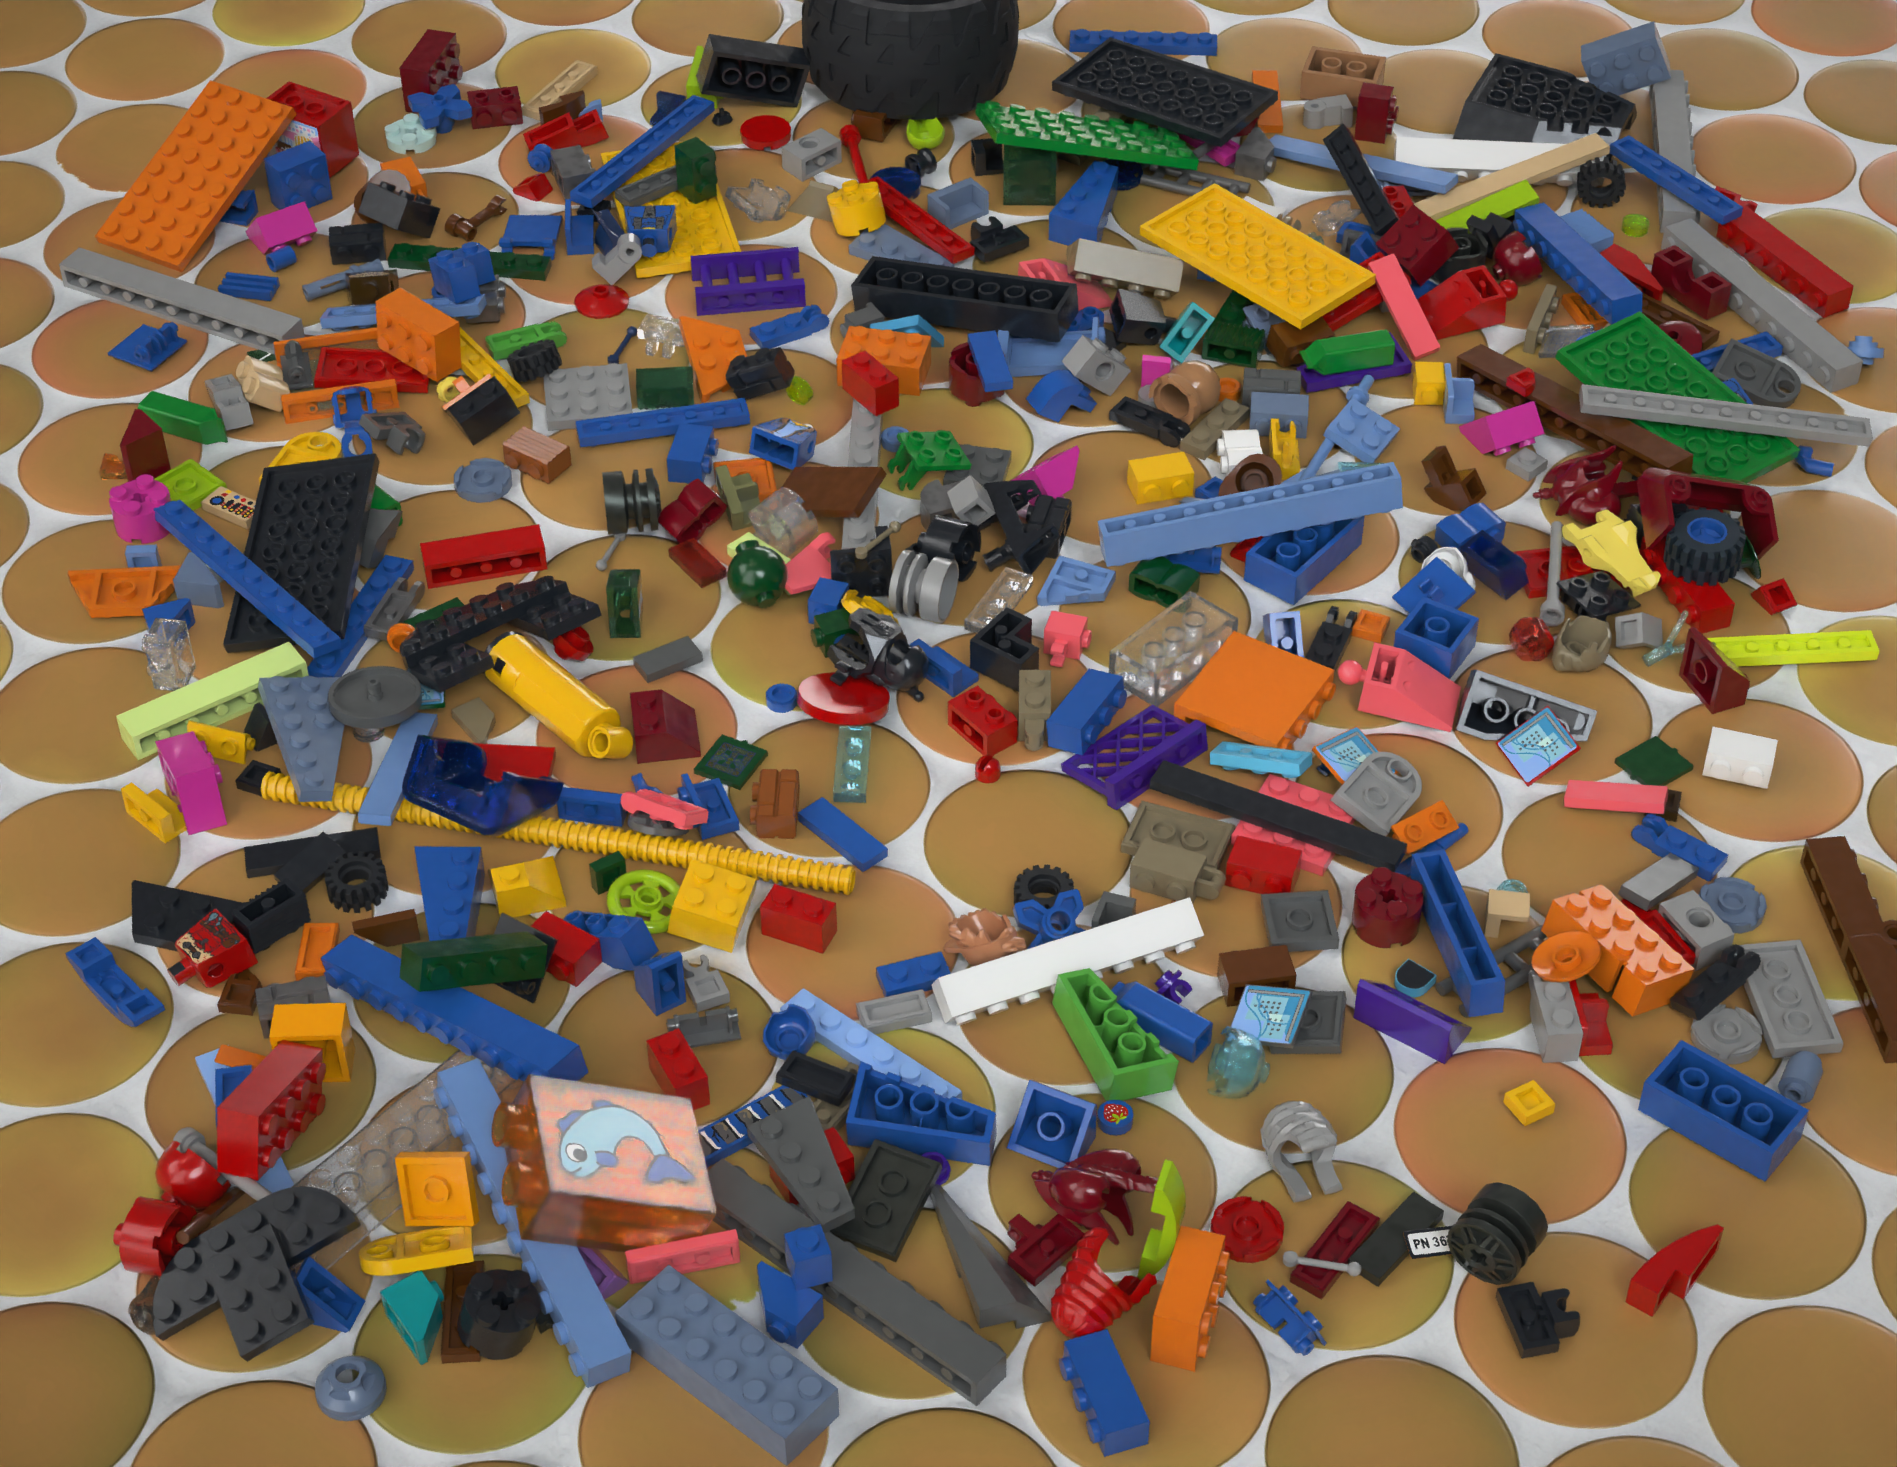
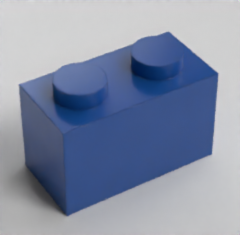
[667,423,719,484]

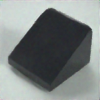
[244,703,277,751]

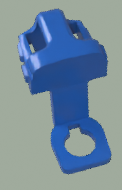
[332,386,377,457]

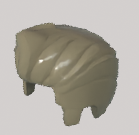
[1552,616,1612,672]

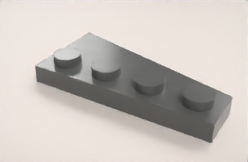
[747,1096,855,1233]

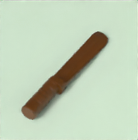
[176,1186,245,1245]

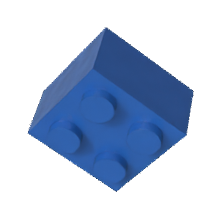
[264,141,333,210]
[1394,597,1479,679]

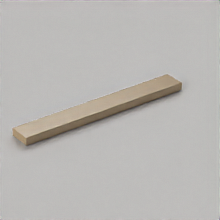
[1414,133,1610,220]

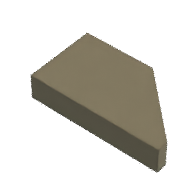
[451,697,496,744]

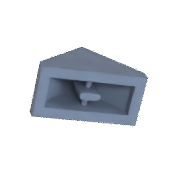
[173,552,224,609]

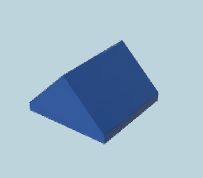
[1007,1080,1097,1169]

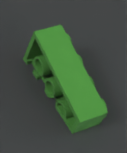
[1052,968,1179,1101]

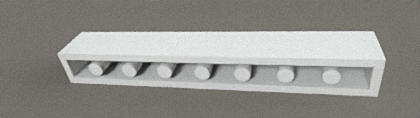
[1394,137,1606,187]
[931,897,1204,1026]

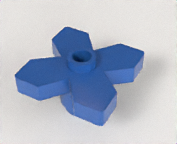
[407,84,473,134]
[1013,889,1086,949]

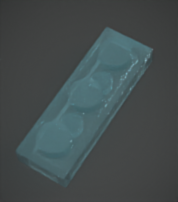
[833,726,872,803]

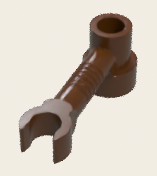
[445,195,507,241]

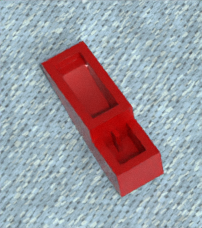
[523,109,609,151]
[1625,1224,1724,1317]

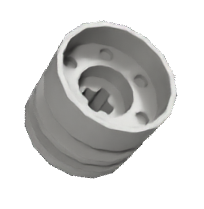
[888,550,959,623]

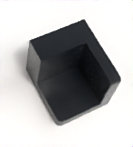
[971,138,1006,176]

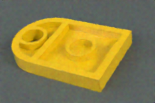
[259,432,343,483]
[358,1226,474,1276]

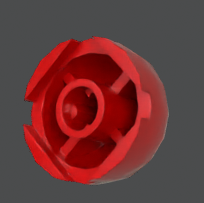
[155,1140,231,1211]

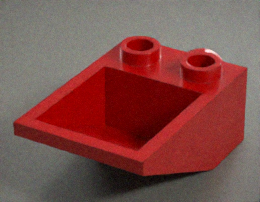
[1417,265,1518,340]

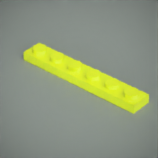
[1707,630,1879,667]

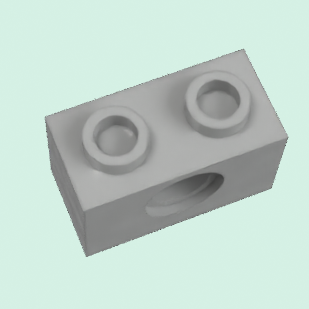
[782,128,842,182]
[1062,335,1131,396]
[1658,890,1735,971]

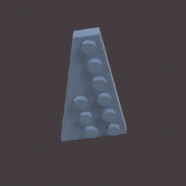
[258,676,345,802]

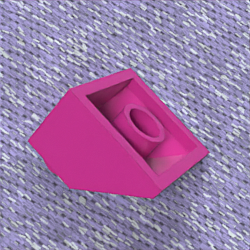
[1010,445,1080,505]

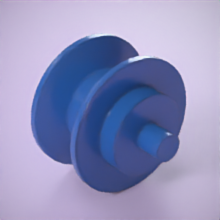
[527,144,553,173]

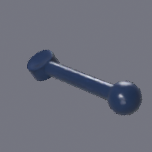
[607,326,638,364]

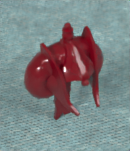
[1533,445,1639,526]
[1031,1149,1158,1245]

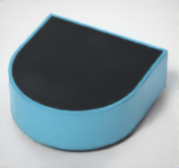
[1394,958,1437,997]

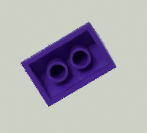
[1353,979,1472,1064]

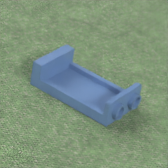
[998,317,1106,377]

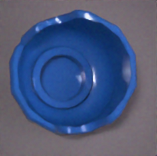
[763,1004,816,1060]

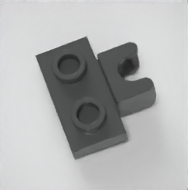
[359,412,426,455]

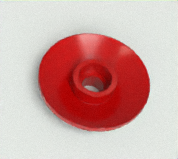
[574,284,629,319]

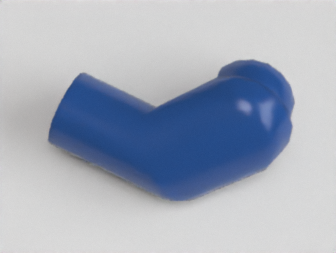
[1795,445,1834,477]

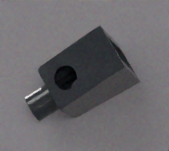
[1109,288,1177,345]

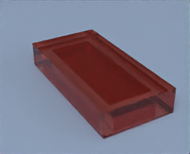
[668,538,727,588]

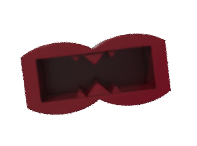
[658,478,727,549]

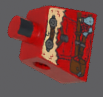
[167,909,258,988]

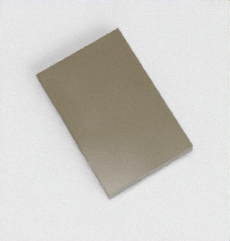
[1121,801,1235,870]

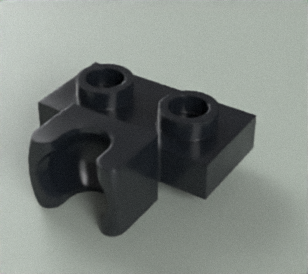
[970,216,1029,263]
[1495,1282,1580,1359]

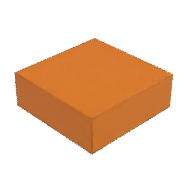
[1352,609,1391,644]

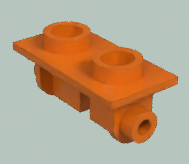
[1391,800,1459,855]

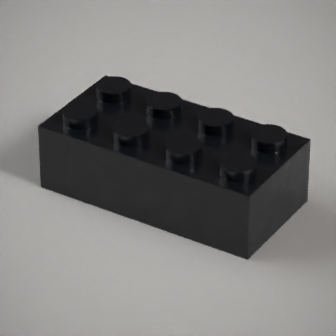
[696,34,811,108]

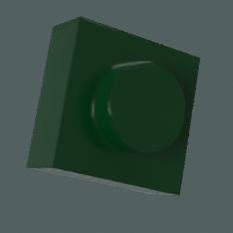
[589,851,627,895]

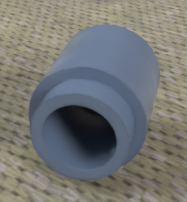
[1778,1051,1823,1104]

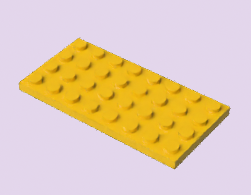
[600,139,741,278]
[1139,183,1376,330]

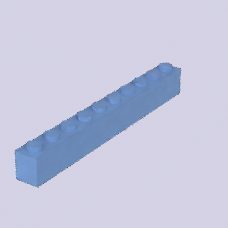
[1097,462,1403,567]
[433,1058,632,1388]

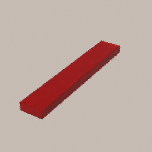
[861,176,975,264]

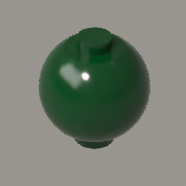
[727,540,788,608]

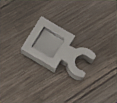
[683,954,730,1012]

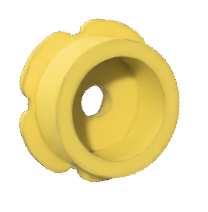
[436,376,462,403]

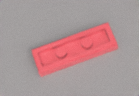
[1564,780,1668,814]
[625,1229,740,1284]

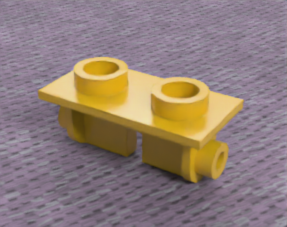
[187,720,255,764]

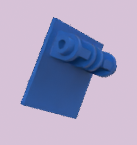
[108,322,187,371]

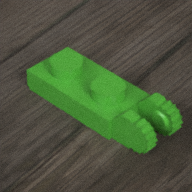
[485,321,567,361]

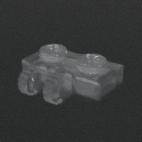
[637,314,685,359]

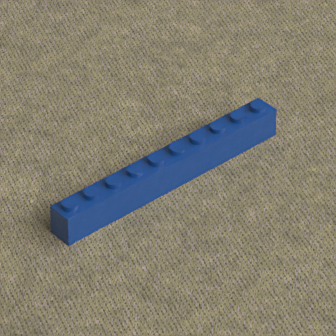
[321,934,588,1098]

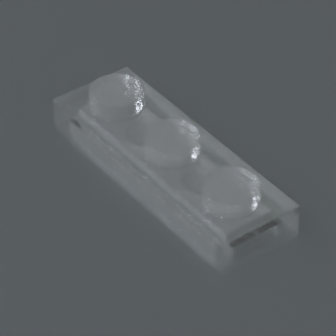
[964,567,1033,633]

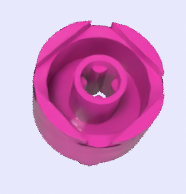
[109,474,171,544]

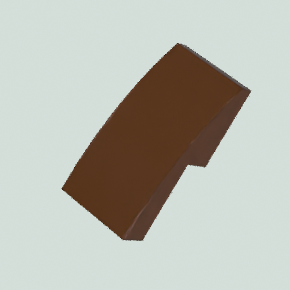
[539,90,586,125]

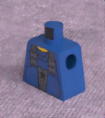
[624,205,677,257]

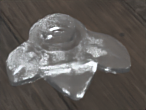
[1312,200,1362,236]

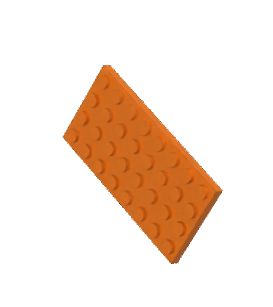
[95,80,296,272]

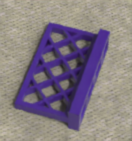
[1061,705,1208,810]

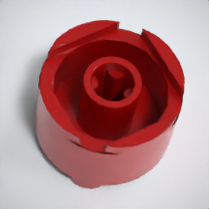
[113,1196,200,1278]

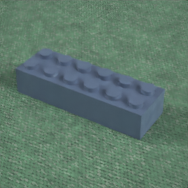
[615,1265,839,1466]

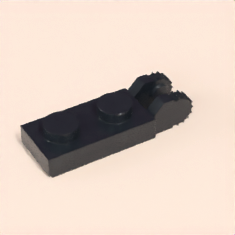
[1109,396,1191,448]
[1305,606,1358,673]
[1670,944,1761,1021]

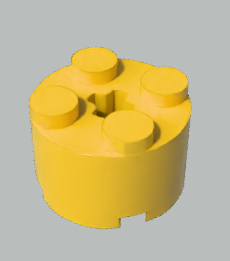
[827,180,886,236]

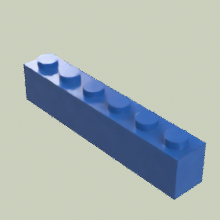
[1411,849,1505,1017]

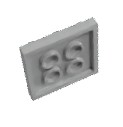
[543,363,633,431]

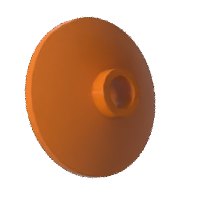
[1531,931,1601,982]

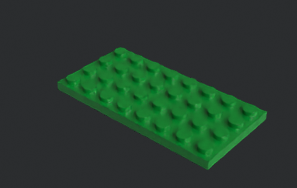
[975,101,1199,170]
[1555,311,1800,483]

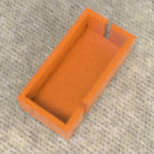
[1541,884,1694,1017]

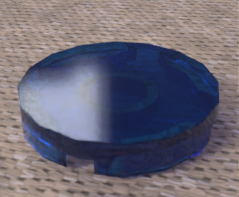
[870,167,921,199]

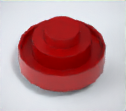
[552,626,594,661]

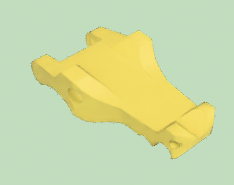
[1562,509,1661,597]

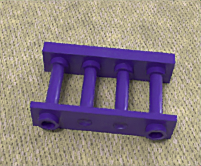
[690,247,806,316]

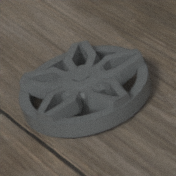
[628,811,689,836]

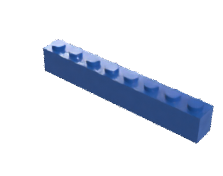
[1512,202,1643,325]

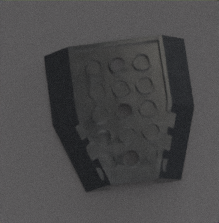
[1453,53,1637,163]

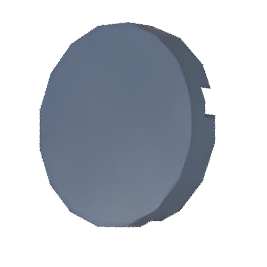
[454,458,512,503]
[1699,877,1767,934]

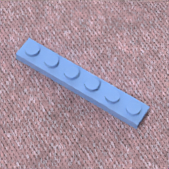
[780,988,962,1099]

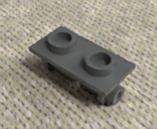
[280,340,313,390]
[666,1006,741,1048]

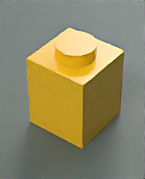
[1412,362,1446,405]

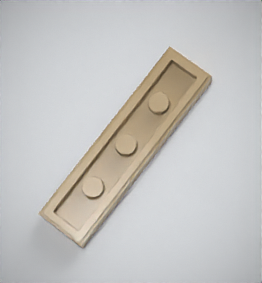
[521,60,598,121]

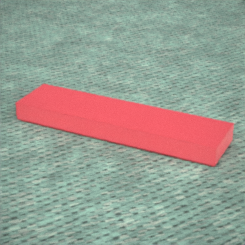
[1368,253,1440,361]

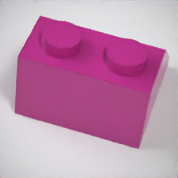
[246,201,317,255]
[1459,401,1545,456]

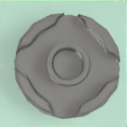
[1690,1004,1763,1064]

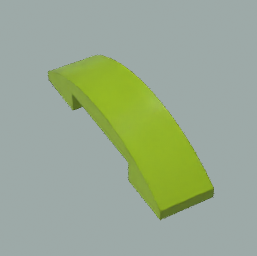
[1137,1159,1186,1280]

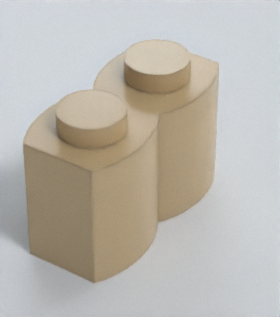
[236,356,290,412]

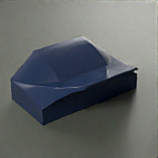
[592,209,625,256]

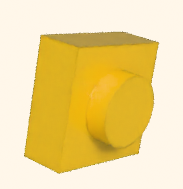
[1503,1080,1555,1126]

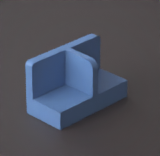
[1443,363,1475,424]

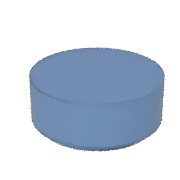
[881,426,909,452]

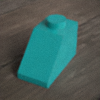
[1159,302,1215,363]
[380,1271,444,1365]

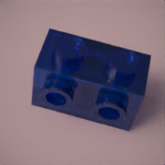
[1460,530,1529,600]

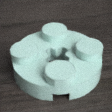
[384,113,437,154]

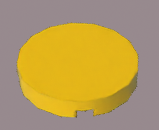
[841,590,898,624]

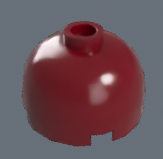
[1491,231,1543,286]

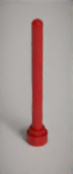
[839,124,868,183]

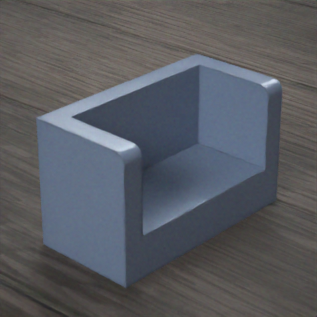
[927,177,989,229]

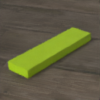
[1435,179,1539,234]

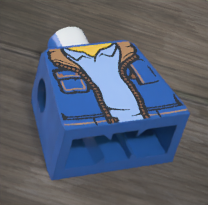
[749,418,817,470]

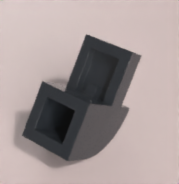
[1466,212,1516,260]

